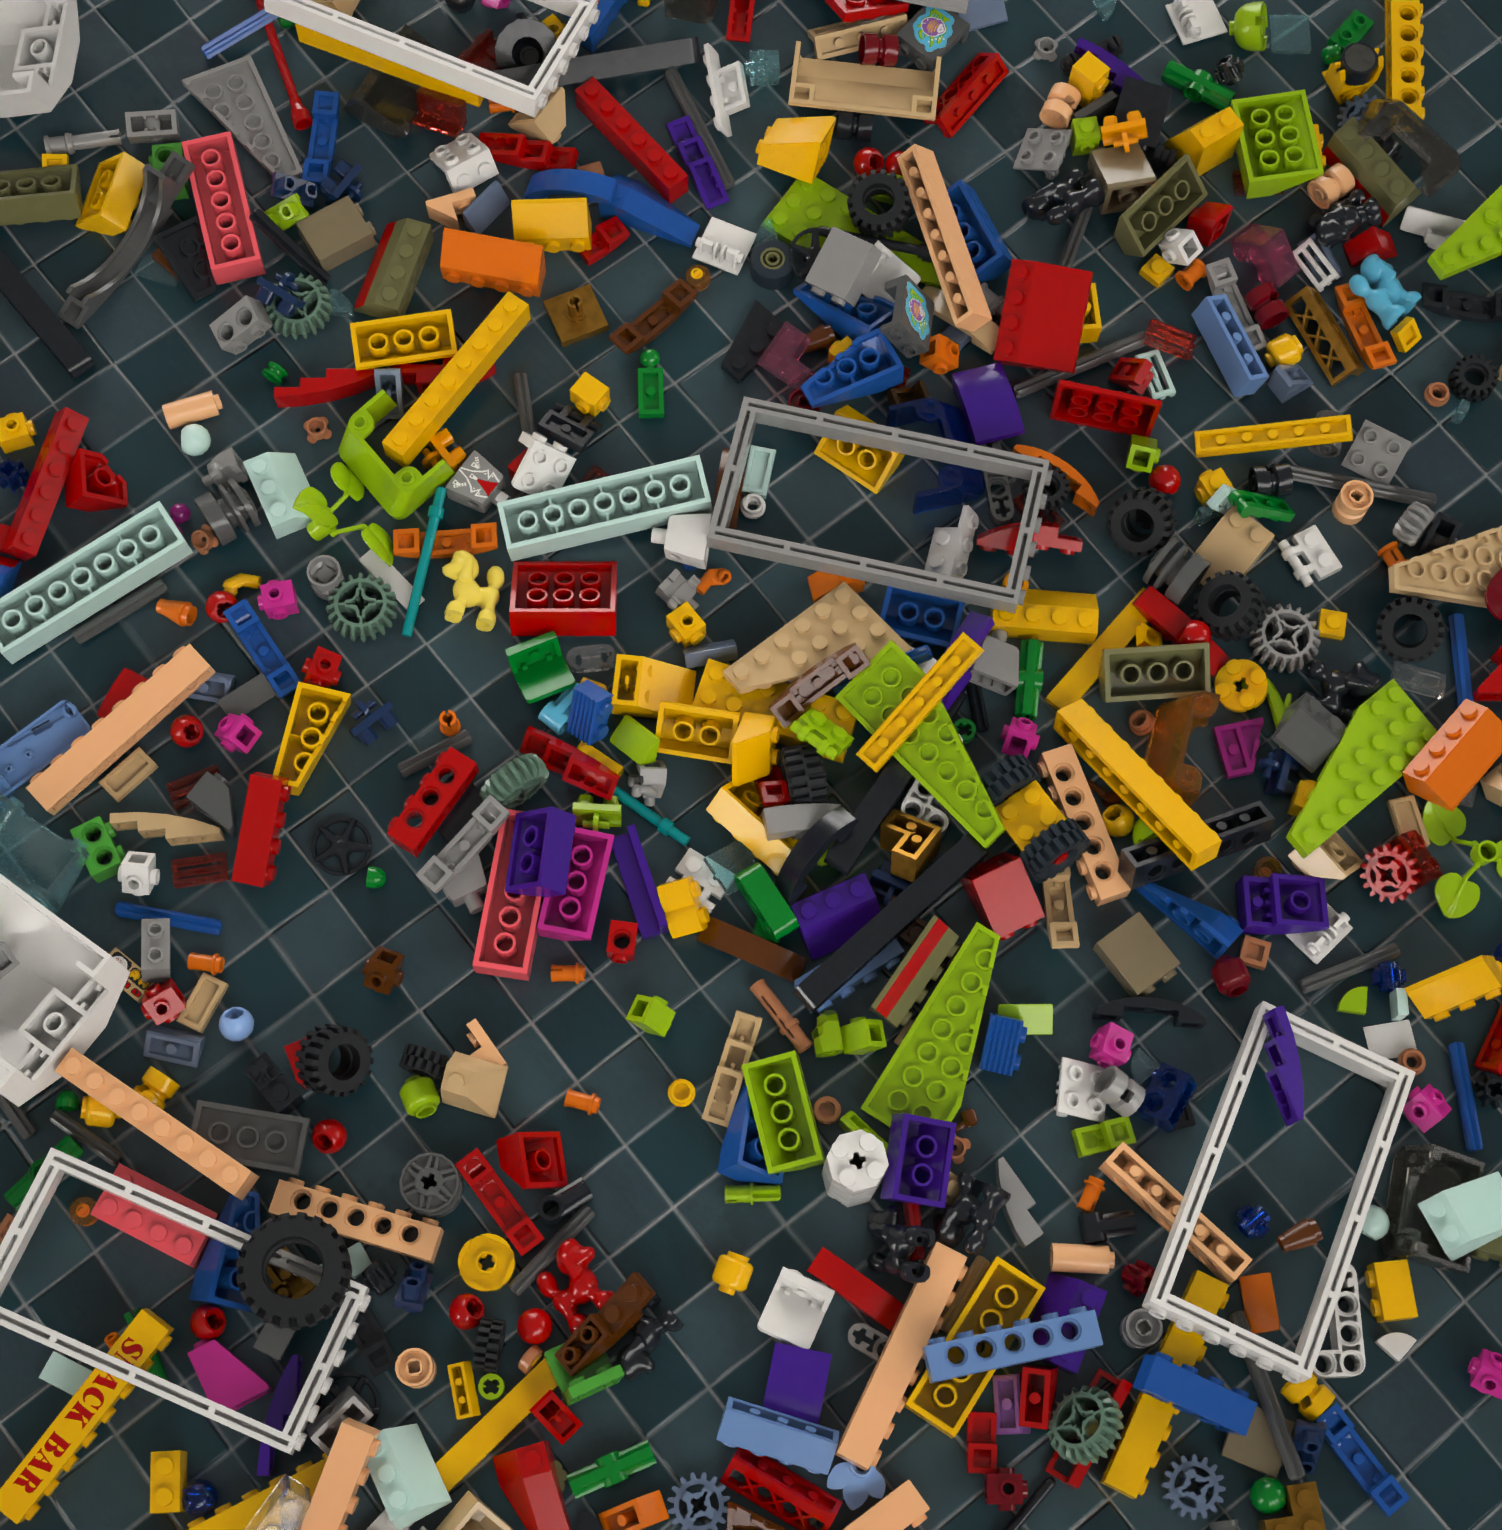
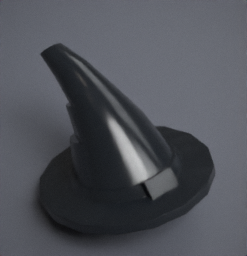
[495,12,557,70]

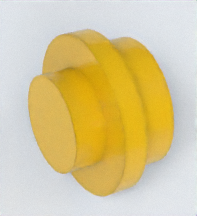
[668,1079,695,1107]

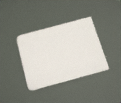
[1363,1020,1417,1062]

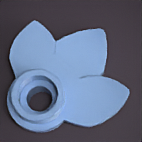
[827,1461,886,1510]

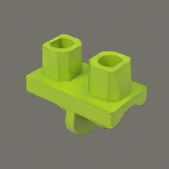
[264,193,309,231]
[572,794,622,832]

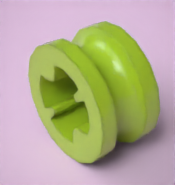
[478,1373,505,1401]

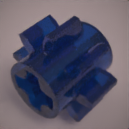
[0,458,29,492]
[1371,961,1407,993]
[1236,1204,1271,1240]

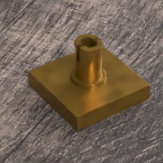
[543,284,609,347]

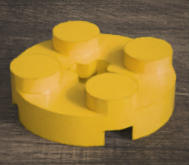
[1214,659,1269,713]
[458,1233,516,1292]

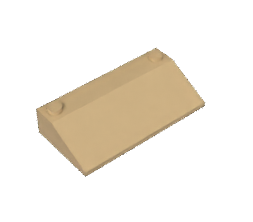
[788,41,942,121]

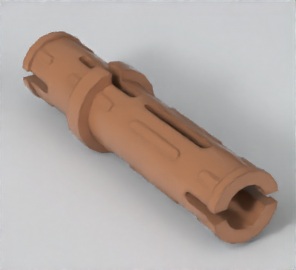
[750,978,813,1054]

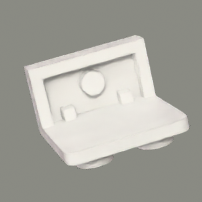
[429,133,499,193]
[862,241,921,303]
[511,431,576,495]
[757,1267,835,1349]

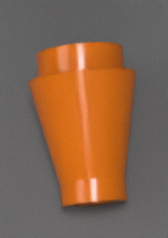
[156,598,198,627]

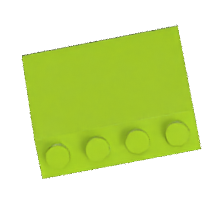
[1231,89,1324,199]

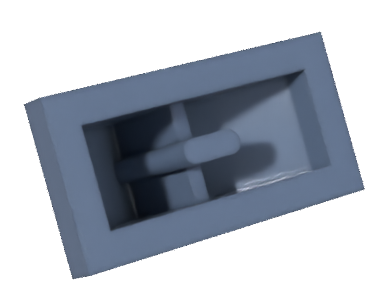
[1267,364,1314,404]
[374,368,405,419]

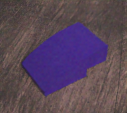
[952,362,1025,445]
[1236,873,1329,935]
[762,1342,832,1424]

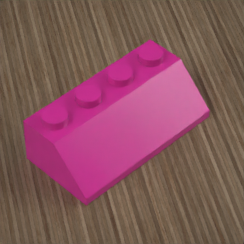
[537,827,615,941]

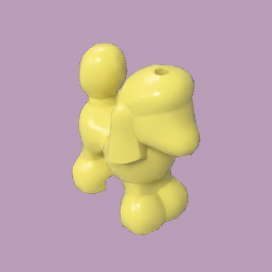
[442,550,505,632]

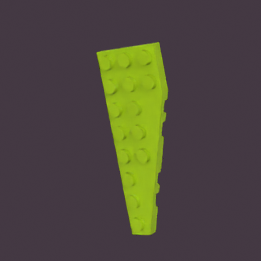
[860,922,1000,1128]

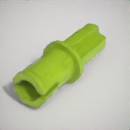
[725,1182,781,1205]

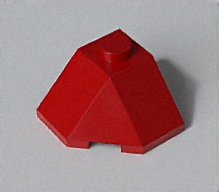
[64,448,128,512]

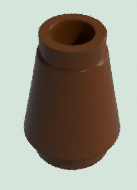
[798,323,837,354]
[1276,1218,1323,1253]

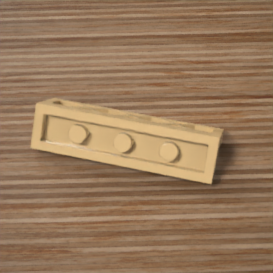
[807,12,908,60]

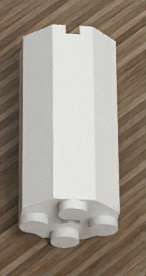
[822,1129,889,1207]

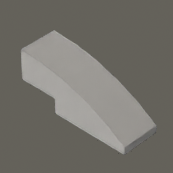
[762,803,841,841]
[995,1157,1044,1249]

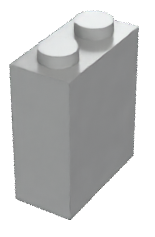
[805,227,882,307]

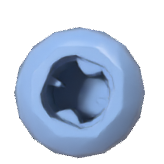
[219,1007,254,1042]

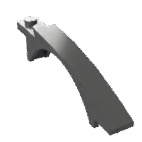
[57,151,196,329]

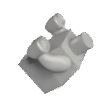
[202,447,249,493]
[655,569,701,610]
[628,760,667,806]

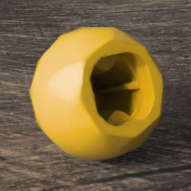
[1102,804,1135,838]

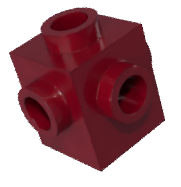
[984,1468,1028,1511]

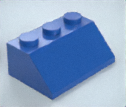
[880,586,965,648]

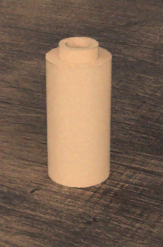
[162,390,223,430]
[1049,1243,1115,1274]

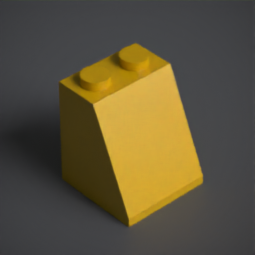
[1165,106,1244,176]
[755,116,836,184]

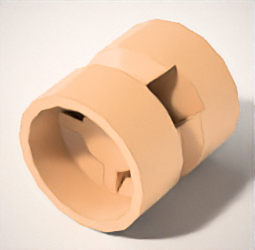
[1039,82,1081,129]
[1307,163,1355,209]
[1332,480,1374,525]
[395,1348,437,1389]

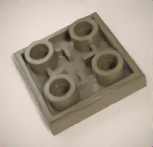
[1220,1406,1295,1478]

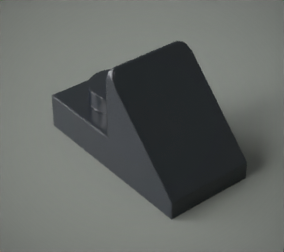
[1416,511,1463,556]

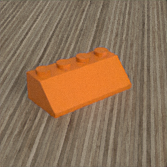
[440,227,546,297]
[1402,699,1502,812]

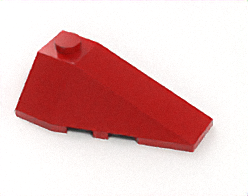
[492,1440,572,1530]

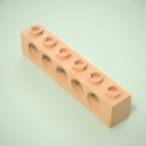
[1037,743,1131,907]
[1098,1142,1253,1285]
[268,1177,444,1264]

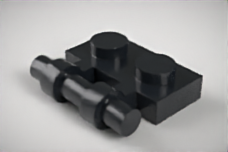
[537,402,602,454]

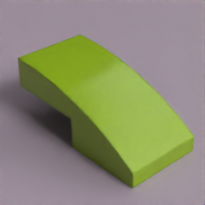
[1071,1116,1137,1158]

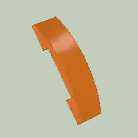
[1334,283,1397,370]
[1012,444,1100,517]
[393,522,498,559]

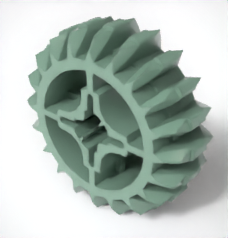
[264,272,333,340]
[326,572,398,643]
[479,753,550,809]
[1047,1385,1124,1466]

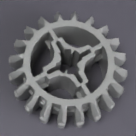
[1249,603,1321,674]

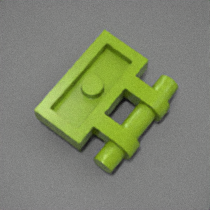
[789,708,855,760]

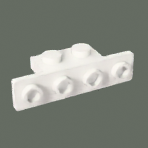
[703,43,750,137]
[1400,205,1465,250]
[924,505,979,578]

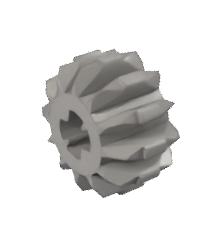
[1393,501,1435,547]

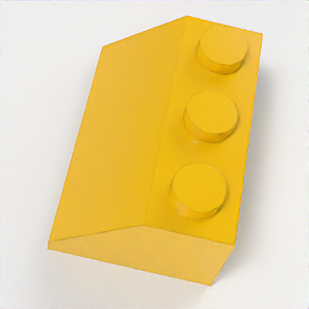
[75,151,145,236]
[511,198,592,253]
[814,405,905,494]
[655,700,740,764]
[1404,955,1502,1022]

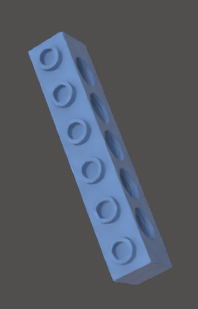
[922,1306,1103,1383]

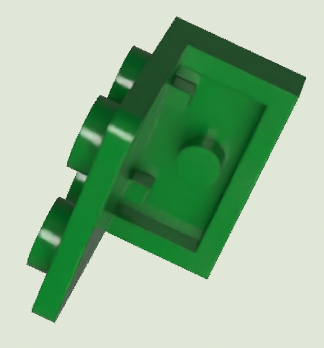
[505,630,576,704]

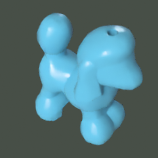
[1349,254,1422,330]

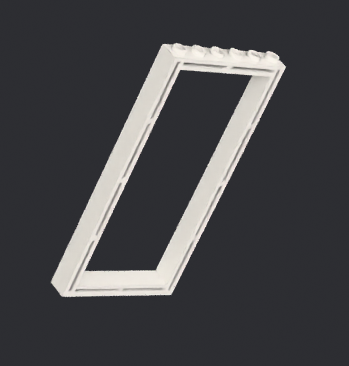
[264,0,600,118]
[1142,1001,1416,1384]
[0,1147,371,1455]

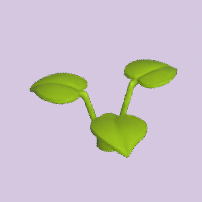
[292,462,394,567]
[1422,801,1502,919]

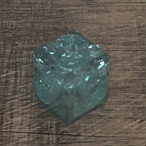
[745,49,780,87]

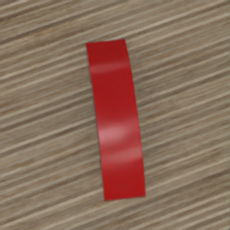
[455,1148,545,1256]

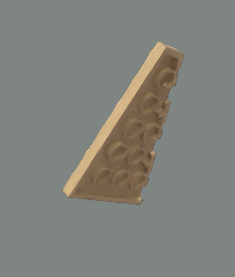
[1388,525,1502,608]
[723,582,912,694]

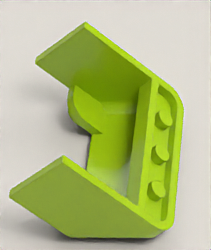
[339,389,456,520]

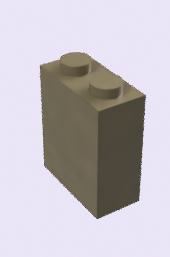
[296,196,376,272]
[1093,912,1180,997]

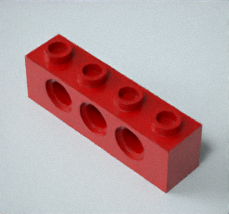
[387,746,479,858]

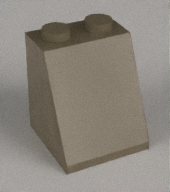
[1087,143,1157,215]

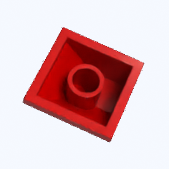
[496,1131,568,1189]

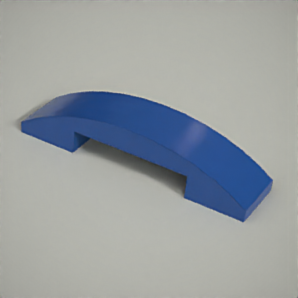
[302,90,340,184]
[524,169,618,203]
[223,598,301,699]
[1314,1402,1410,1517]

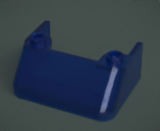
[886,397,985,514]

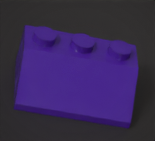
[505,806,576,897]
[790,873,881,961]
[880,1113,957,1208]
[1031,1272,1108,1375]

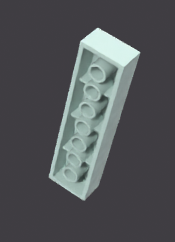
[497,455,713,561]
[0,501,193,664]

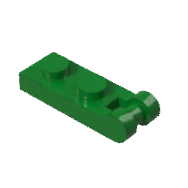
[1228,490,1296,522]

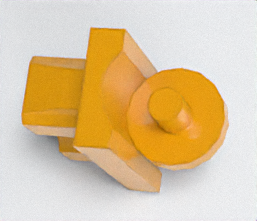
[1101,110,1148,153]
[422,428,467,473]

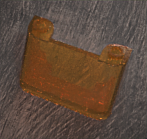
[1144,691,1220,808]

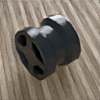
[1151,143,1178,172]

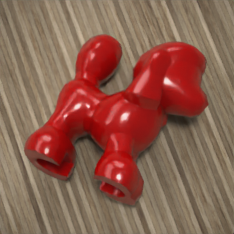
[536,1238,614,1333]

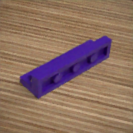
[612,824,668,940]

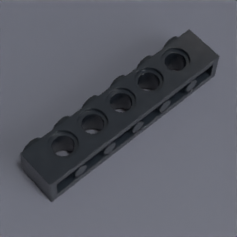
[1118,801,1275,890]

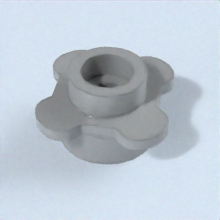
[1033,37,1058,62]

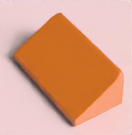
[1238,1272,1280,1334]

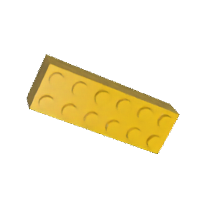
[692,658,857,764]
[904,1256,1046,1439]

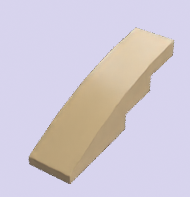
[110,812,225,846]
[701,1010,763,1127]

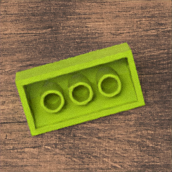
[741,1050,825,1174]

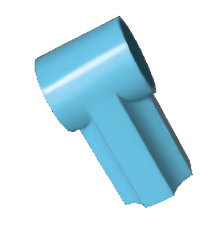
[538,683,579,736]

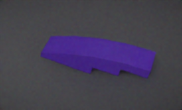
[1074,37,1144,94]
[665,115,730,210]
[942,611,995,711]
[1263,1005,1304,1127]
[257,1355,303,1476]

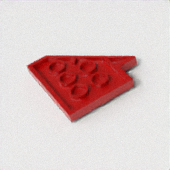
[824,0,909,23]

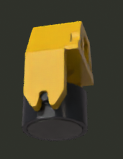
[1322,42,1384,105]

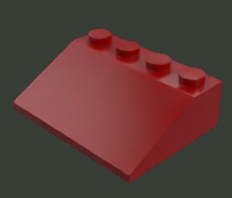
[993,259,1093,374]
[1049,379,1163,438]
[509,561,617,636]

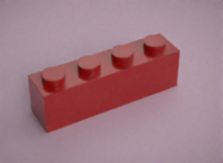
[231,772,291,887]

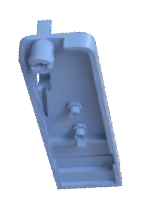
[0,700,92,802]

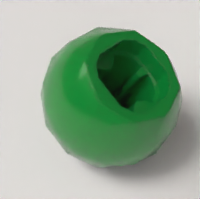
[1250,1476,1287,1515]

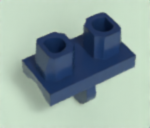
[318,159,363,205]
[270,171,318,209]
[255,272,306,318]
[349,699,398,746]
[1257,749,1302,796]
[869,860,912,907]
[394,1261,434,1313]
[1291,1419,1327,1474]

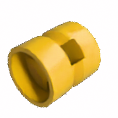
[133,1066,180,1110]
[1280,1373,1336,1422]

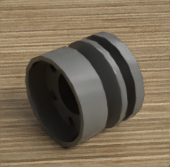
[193,478,261,547]
[1142,537,1211,607]
[399,1152,464,1219]

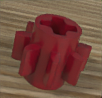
[1121,1259,1155,1298]

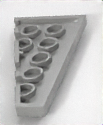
[182,55,303,179]

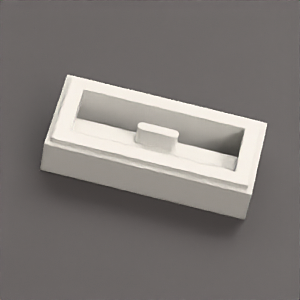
[1290,238,1340,292]

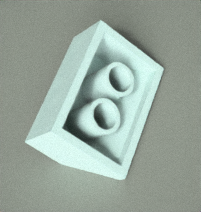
[243,452,312,539]
[367,1423,452,1530]

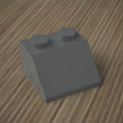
[1272,692,1346,773]
[186,771,237,838]

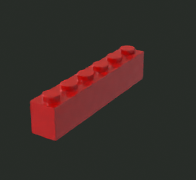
[574,76,688,203]
[1,407,89,561]

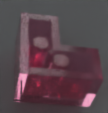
[1230,223,1300,288]
[757,321,815,390]

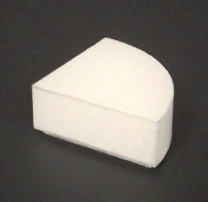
[1375,1332,1417,1362]

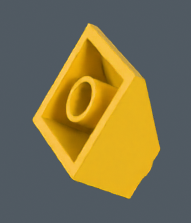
[732,712,780,787]

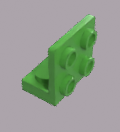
[544,1343,625,1407]

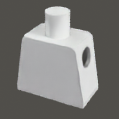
[651,514,712,570]

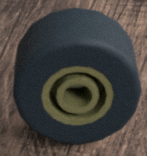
[750,240,795,290]

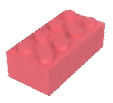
[90,1163,220,1269]

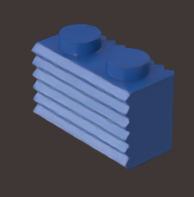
[566,680,614,745]
[978,1013,1027,1076]

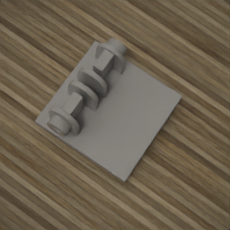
[1013,128,1073,180]
[1341,420,1412,484]

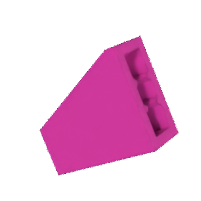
[187,1339,274,1411]

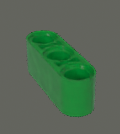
[734,862,799,941]

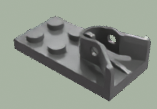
[191,1100,311,1176]

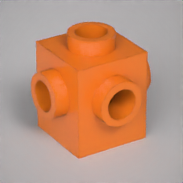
[919,334,960,375]

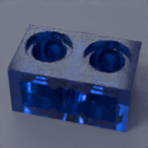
[1137,1062,1197,1132]

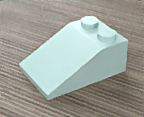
[1418,1172,1502,1262]

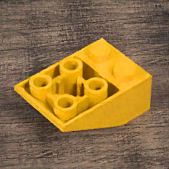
[611,654,696,719]

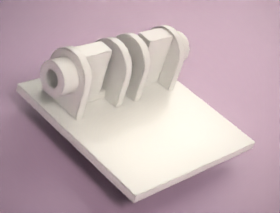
[1165,0,1228,45]
[692,217,757,276]
[1285,903,1353,965]
[1054,1057,1106,1123]

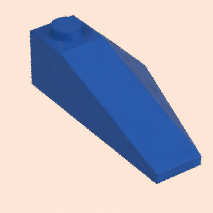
[598,174,700,248]
[793,282,894,341]
[800,328,904,409]
[1135,883,1243,960]
[718,1079,784,1184]
[189,1191,260,1313]

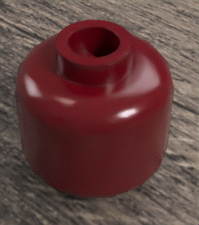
[1210,955,1251,997]

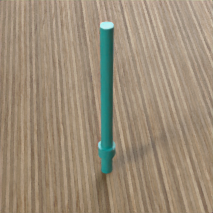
[401,487,447,637]
[613,786,691,846]

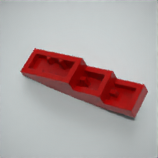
[726,0,756,43]
[478,132,579,171]
[274,368,378,408]
[1132,585,1230,677]
[519,726,620,801]
[807,1247,904,1332]

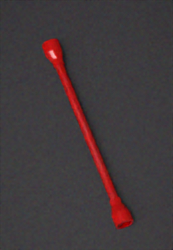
[255,0,313,130]

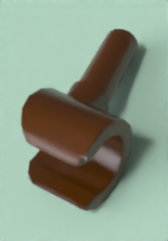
[1087,780,1121,808]
[955,1109,978,1134]

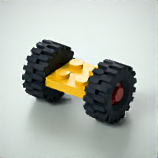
[981,754,1090,883]

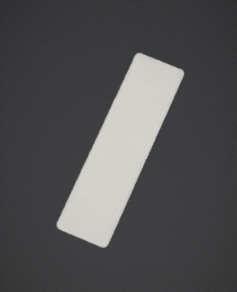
[359,549,425,610]

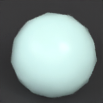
[181,424,211,456]
[1361,1205,1390,1241]

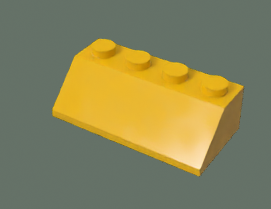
[350,309,458,371]
[989,587,1099,645]
[706,781,800,876]

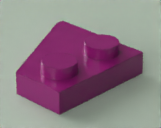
[1212,717,1264,780]

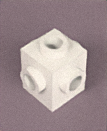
[1158,228,1203,266]
[118,851,160,896]

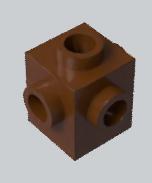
[362,946,405,995]

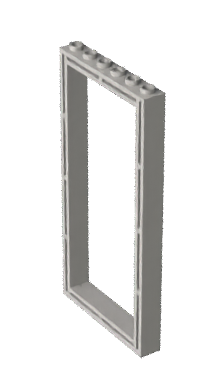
[706,396,1053,613]

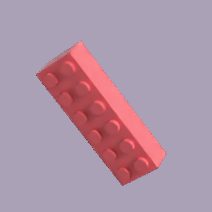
[181,131,266,285]
[472,809,544,981]

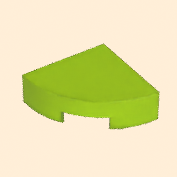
[1336,986,1368,1015]

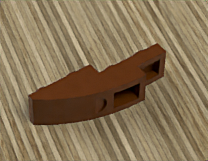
[554,1272,656,1377]

